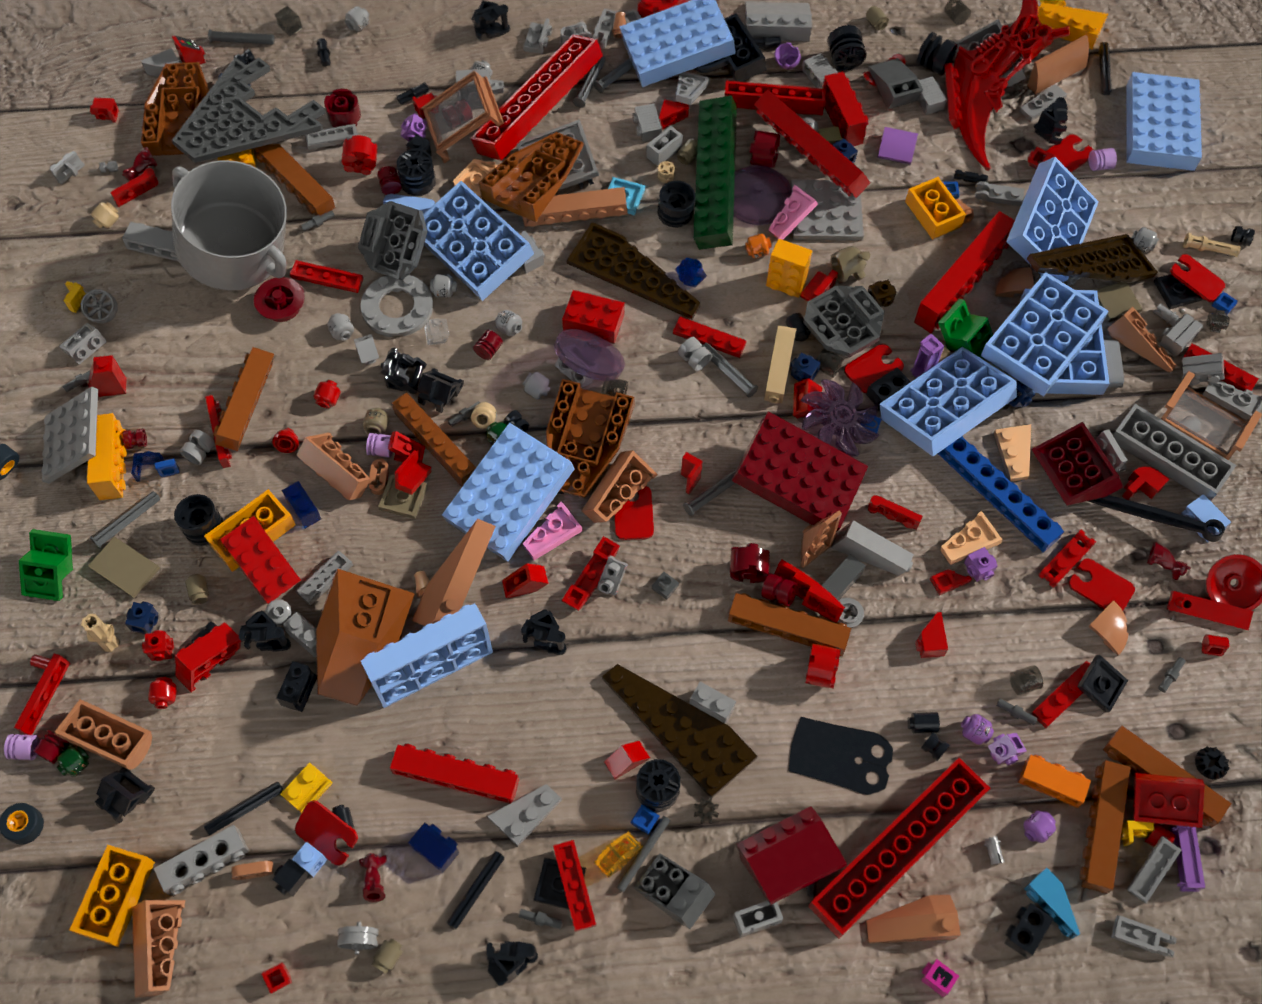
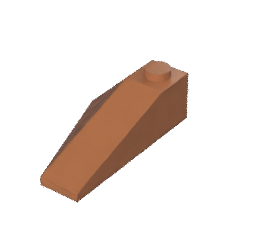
[1107,307,1176,373]
[800,511,842,568]
[866,895,961,943]

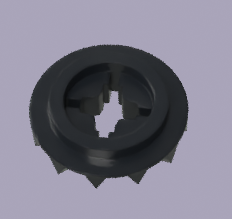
[1195,746,1230,780]

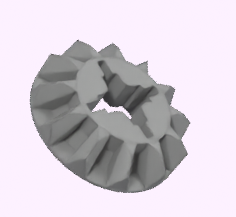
[838,598,864,628]

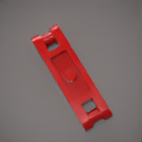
[1038,529,1097,588]

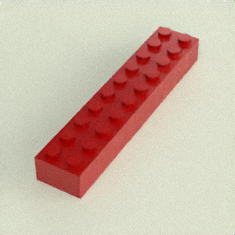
[470,34,603,161]
[808,758,990,939]

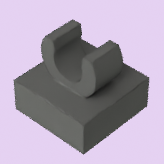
[652,572,679,600]

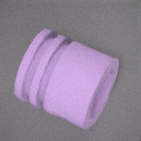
[1089,148,1117,171]
[366,433,393,458]
[4,734,39,760]

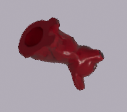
[122,147,157,181]
[1147,542,1191,580]
[359,853,387,902]

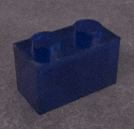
[281,481,321,529]
[408,822,459,873]

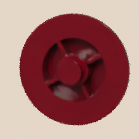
[254,277,305,322]

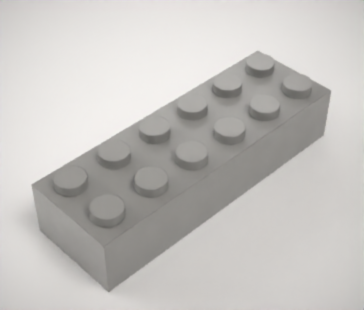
[1113,404,1237,501]

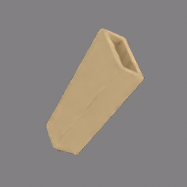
[764,325,796,403]

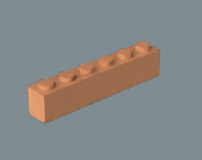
[523,187,628,227]

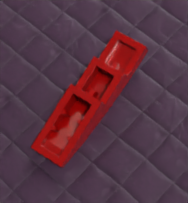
[774,559,845,623]

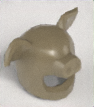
[830,246,871,284]

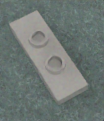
[1019,84,1067,122]
[305,124,357,150]
[296,550,353,606]
[1126,837,1182,903]

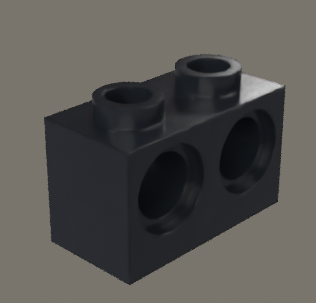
[866,367,910,410]
[1005,903,1054,959]

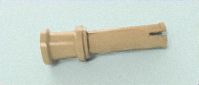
[1183,232,1241,257]

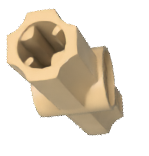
[81,614,119,652]

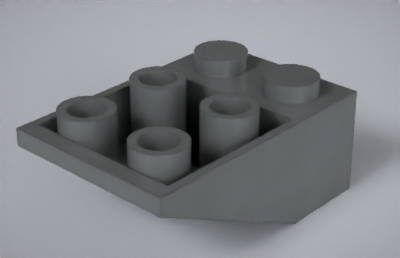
[868,58,923,109]
[634,853,716,930]

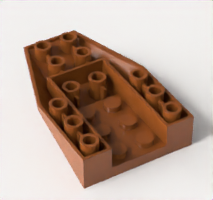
[141,62,209,156]
[479,132,584,222]
[546,379,635,498]
[316,569,415,706]

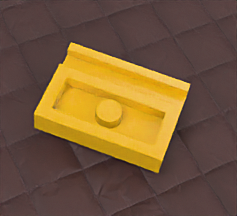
[280,762,333,813]

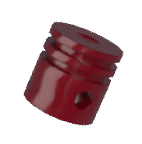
[377,166,402,195]
[473,330,503,360]
[33,730,70,764]

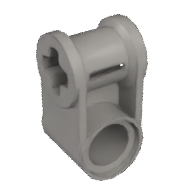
[560,22,592,46]

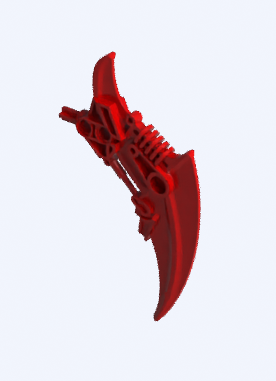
[954,0,1070,171]

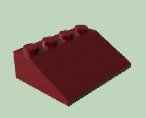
[1031,422,1123,506]
[737,806,847,905]

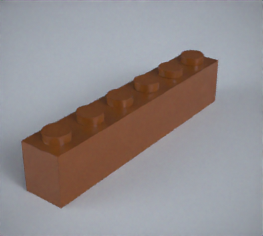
[255,143,335,216]
[213,347,274,451]
[392,392,476,487]
[728,593,851,657]
[1103,725,1232,828]
[1079,760,1131,894]

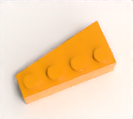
[1037,2,1108,49]

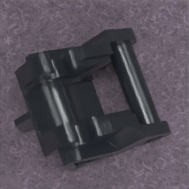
[471,0,510,40]
[1034,97,1068,145]
[380,348,427,394]
[417,368,464,413]
[521,609,567,655]
[239,610,291,652]
[95,767,155,823]
[486,941,538,986]

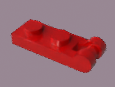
[110,168,159,207]
[868,495,923,530]

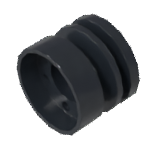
[827,25,867,70]
[916,32,958,76]
[397,149,436,196]
[657,180,696,228]
[174,494,224,546]
[636,759,681,812]

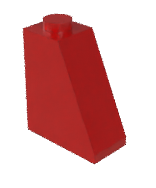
[88,355,127,397]

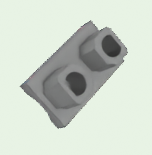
[49,151,85,184]
[597,555,628,596]

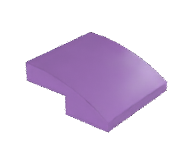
[878,127,918,165]

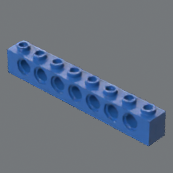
[937,436,1064,553]

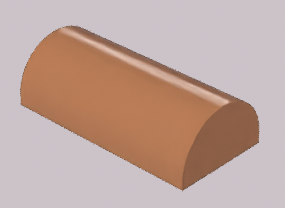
[54,699,152,770]

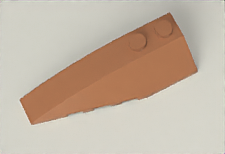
[412,519,496,626]

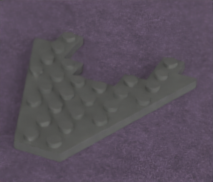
[172,58,325,163]

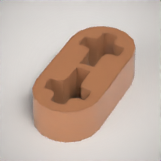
[368,459,389,495]
[231,861,273,880]

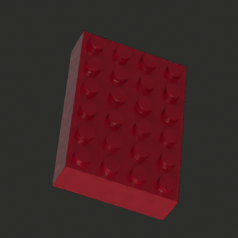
[731,411,868,532]

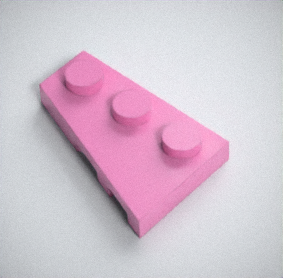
[768,185,818,240]
[523,501,583,560]

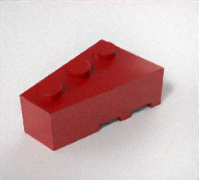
[175,622,241,693]

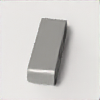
[1104,340,1124,388]

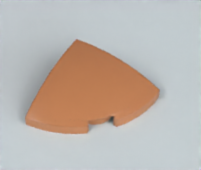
[995,267,1034,297]
[1088,600,1128,656]

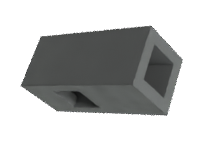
[822,554,865,600]

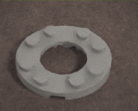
[361,275,433,337]

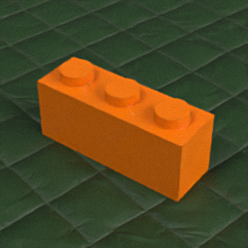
[1018,755,1091,808]

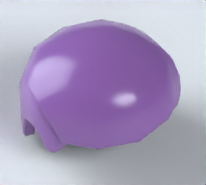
[774,42,801,70]

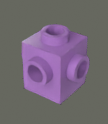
[400,113,427,142]
[964,547,997,582]
[988,733,1027,766]

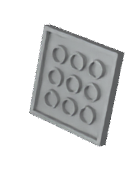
[517,119,599,191]
[791,180,864,241]
[41,387,98,484]

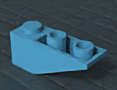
[1024,868,1080,939]

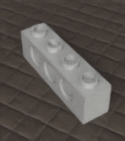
[154,825,249,895]

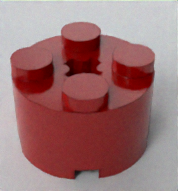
[341,135,378,175]
[805,644,840,689]

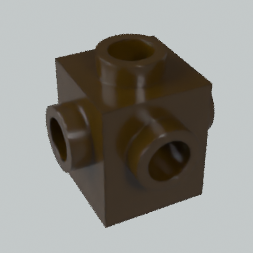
[867,279,896,307]

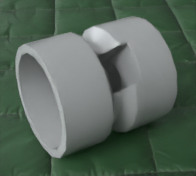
[678,337,712,371]
[179,429,215,465]

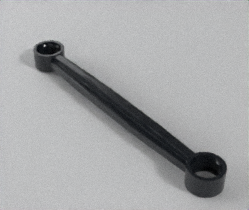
[1088,495,1225,542]

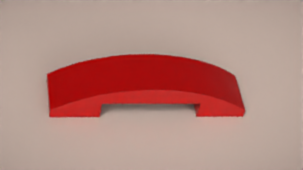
[562,536,620,611]

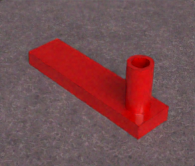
[1167,590,1254,630]
[14,653,70,735]

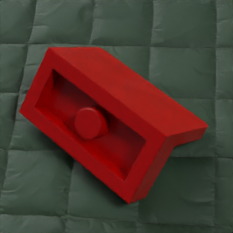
[800,269,838,301]
[793,378,822,419]
[395,450,432,495]
[681,452,703,495]

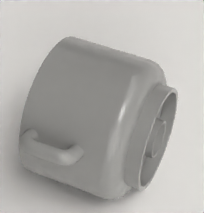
[171,160,287,291]

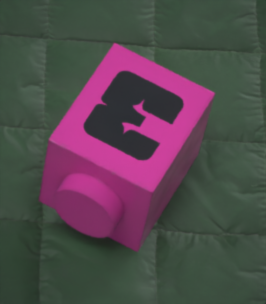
[921,959,959,997]

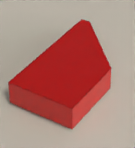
[930,569,972,596]

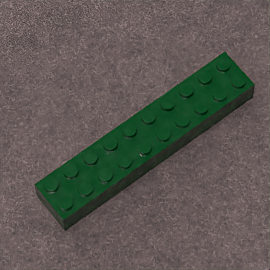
[693,95,737,250]

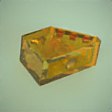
[594,831,643,878]

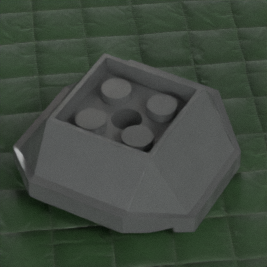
[358,201,427,280]
[803,286,884,358]

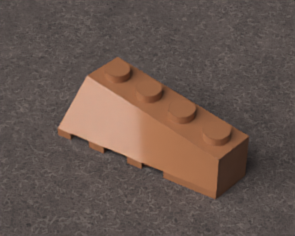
[297,432,370,500]
[581,450,658,523]
[132,900,186,997]

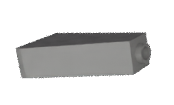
[831,520,914,576]

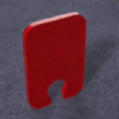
[1041,134,1094,173]
[1170,254,1226,302]
[844,344,904,393]
[615,486,654,540]
[1069,558,1135,611]
[295,800,358,866]

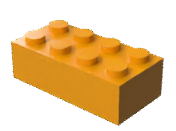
[87,413,127,500]
[204,489,296,572]
[69,845,155,947]

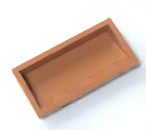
[1027,35,1089,94]

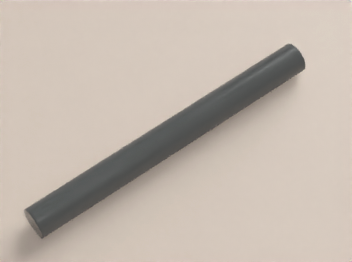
[616,816,670,892]

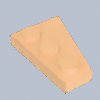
[994,424,1031,482]
[940,511,1002,565]

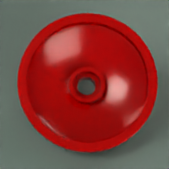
[1206,554,1262,610]

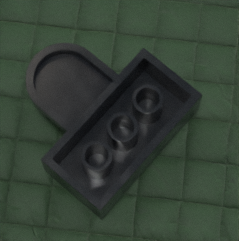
[694,13,766,82]

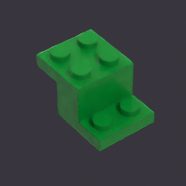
[938,299,993,360]
[19,529,73,601]

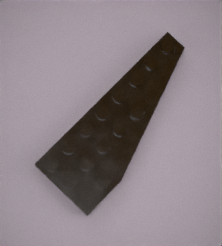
[567,222,700,320]
[1027,234,1158,283]
[602,664,758,799]

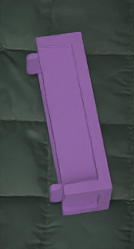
[911,334,944,378]
[1169,825,1205,892]

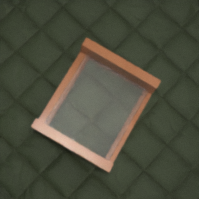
[421,70,504,163]
[1161,371,1262,460]

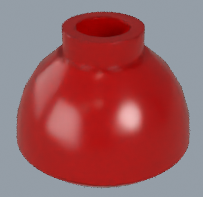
[272,428,299,453]

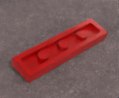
[945,63,962,129]
[290,260,364,293]
[673,317,747,358]
[1183,343,1259,391]
[205,395,232,469]
[1031,660,1090,728]
[553,840,596,932]

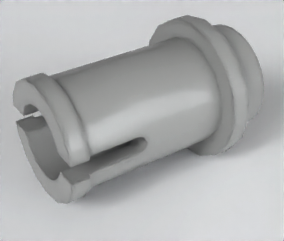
[1153,304,1178,324]
[984,836,1005,865]

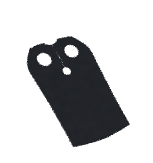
[789,717,893,795]

